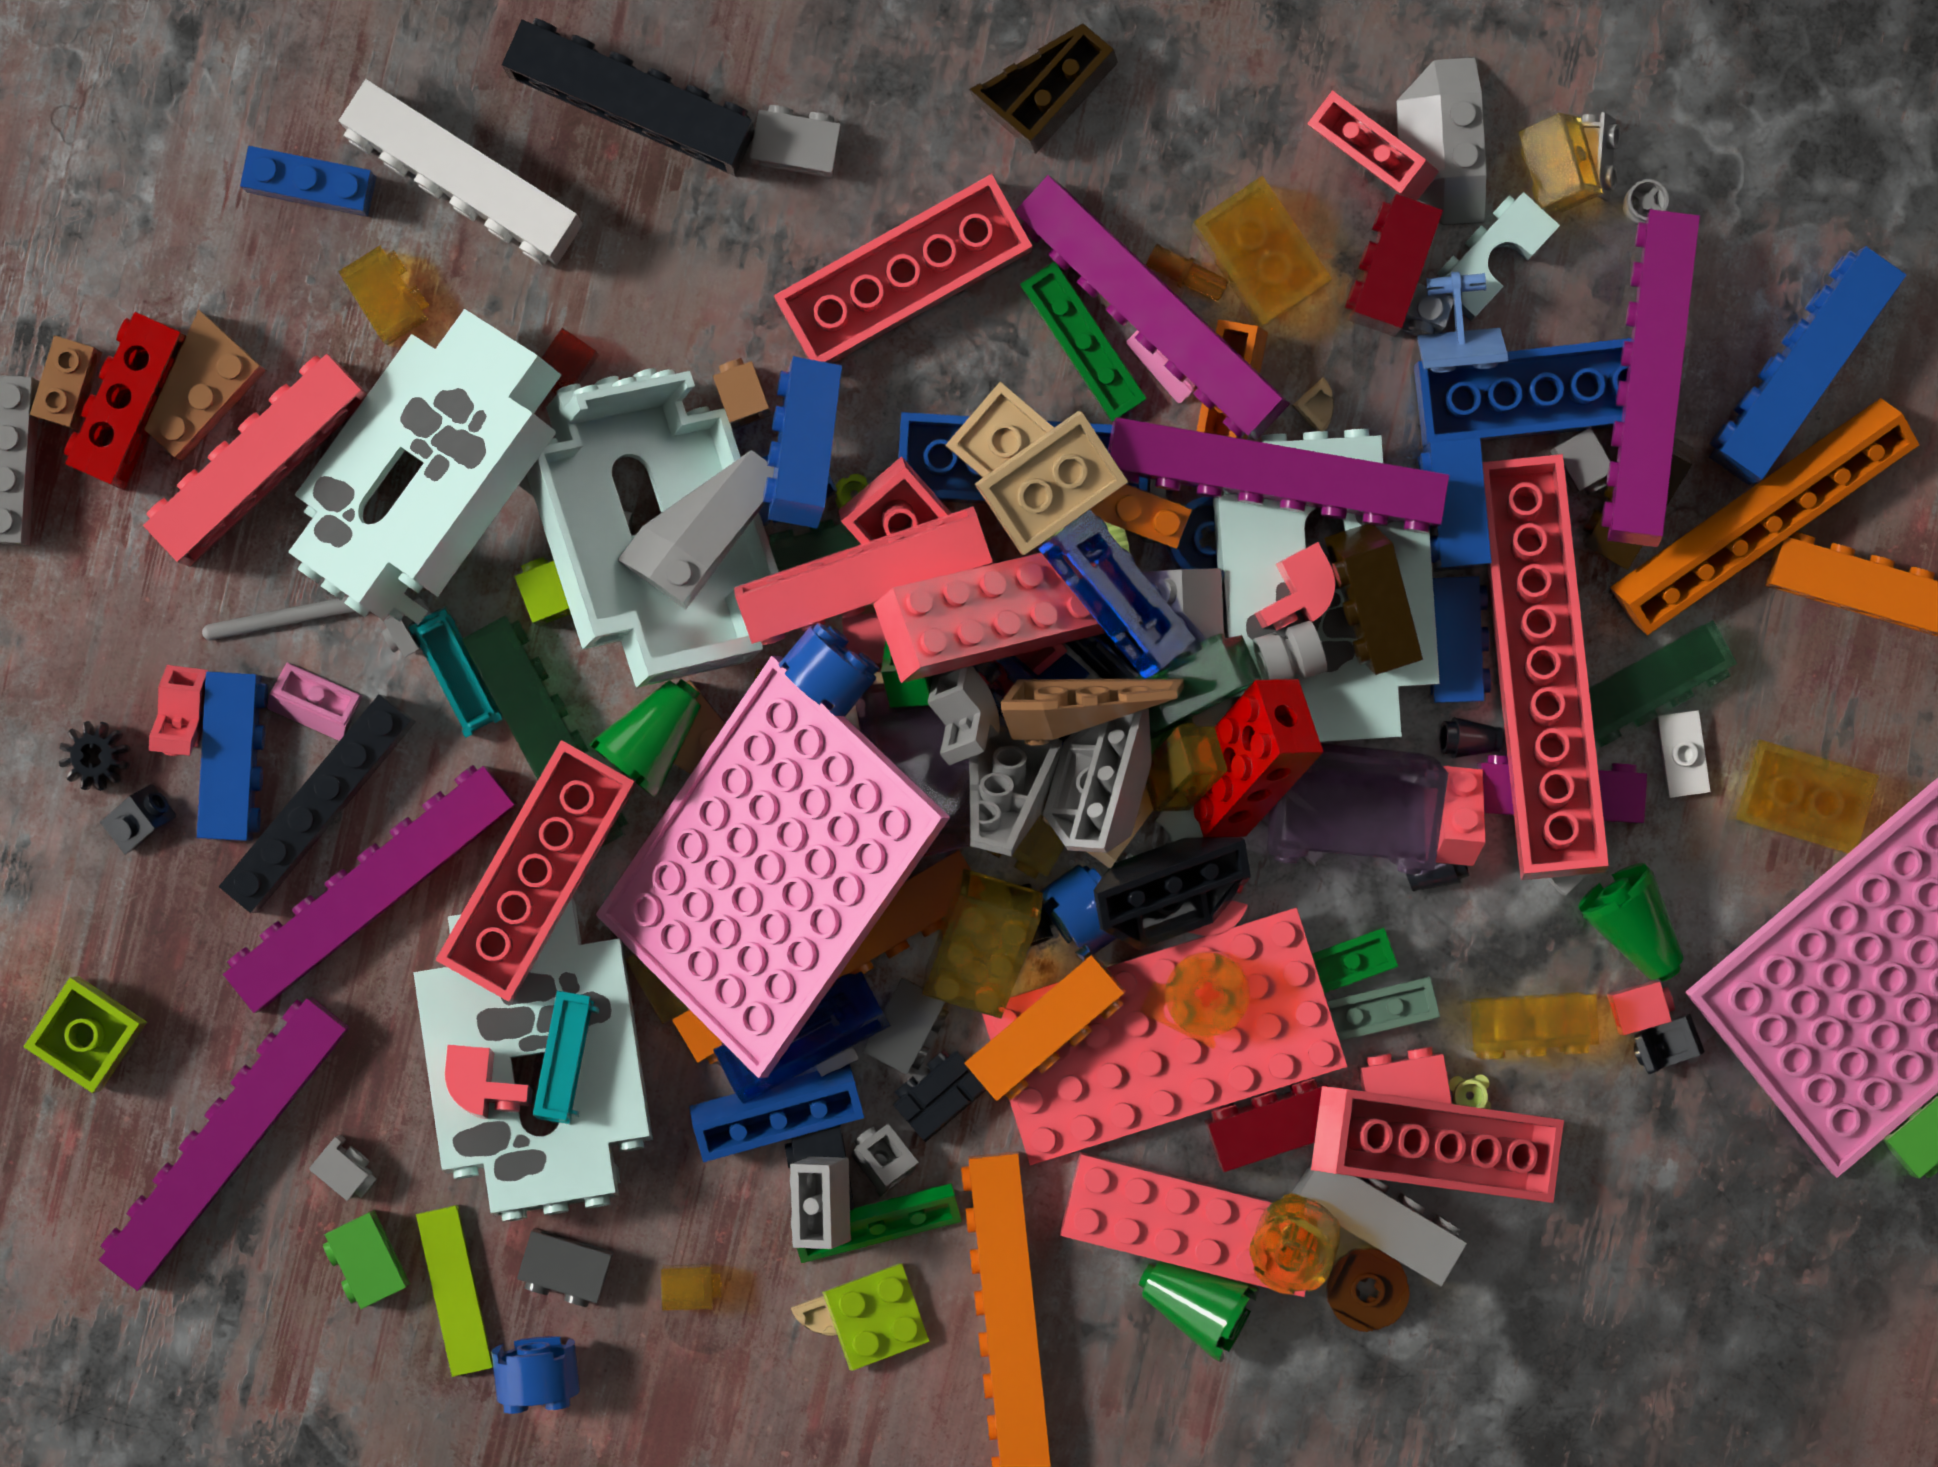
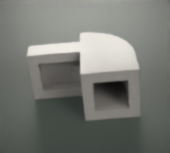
[927,666,1000,765]

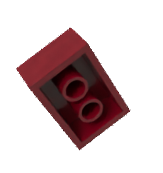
[1344,194,1443,337]
[1204,1078,1328,1172]

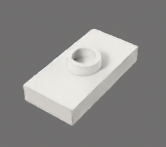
[1656,710,1711,798]

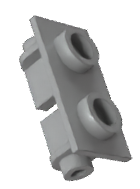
[1572,112,1621,201]

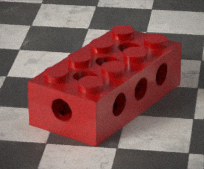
[64,312,186,490]
[1180,679,1323,837]

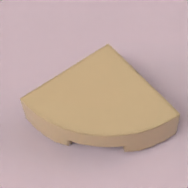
[1292,377,1334,431]
[791,1295,837,1336]

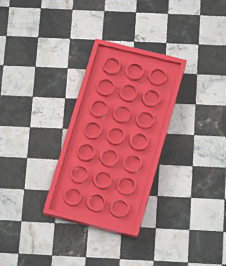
[980,907,1348,1166]

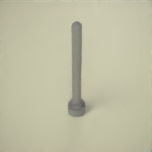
[202,596,355,640]

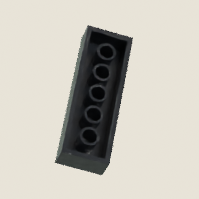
[502,18,755,176]

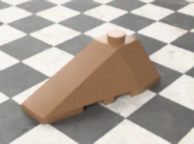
[1001,679,1184,745]

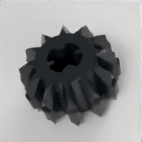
[59,721,130,791]

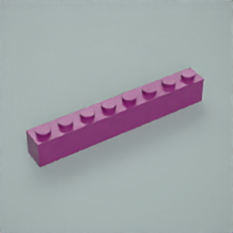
[1014,175,1291,440]
[1602,209,1700,547]
[1108,417,1449,533]
[223,765,518,1013]
[98,997,350,1291]

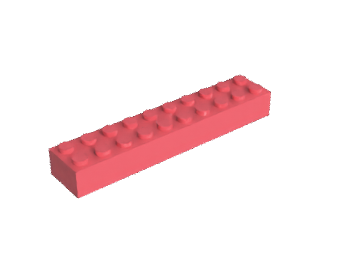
[1482,454,1609,880]

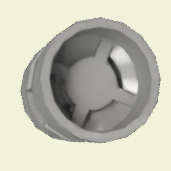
[1253,620,1327,680]

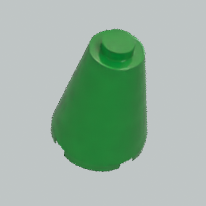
[589,678,701,797]
[1578,863,1684,982]
[1138,1261,1259,1362]

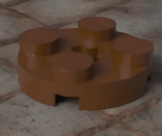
[1326,1248,1410,1332]

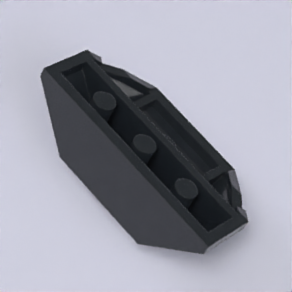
[1093,837,1251,950]

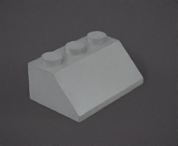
[1125,568,1225,655]

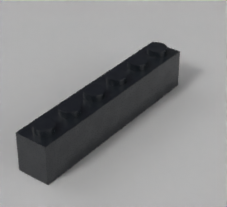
[218,694,416,913]

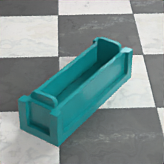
[408,606,503,738]
[533,991,599,1125]

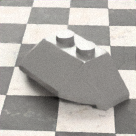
[1396,58,1487,225]
[1043,708,1152,853]

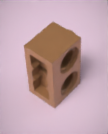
[30,335,102,431]
[713,358,772,430]

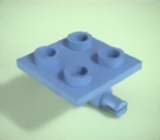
[1417,271,1508,373]

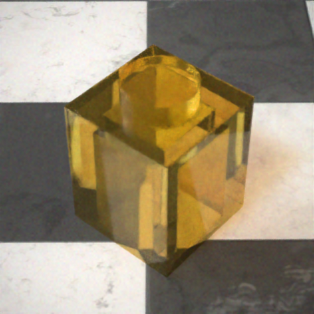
[661,1263,722,1311]

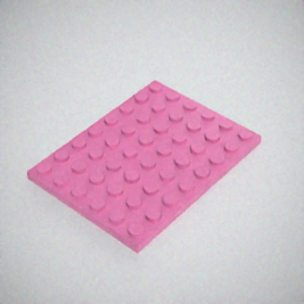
[596,656,950,1078]
[1685,778,1938,1178]

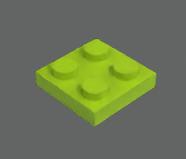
[822,1263,930,1371]

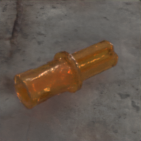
[1146,243,1228,301]

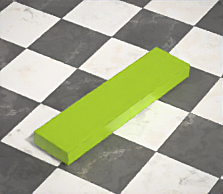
[416,1204,493,1377]

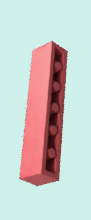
[734,506,993,645]

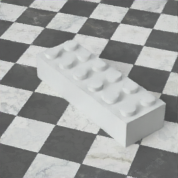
[339,79,583,266]

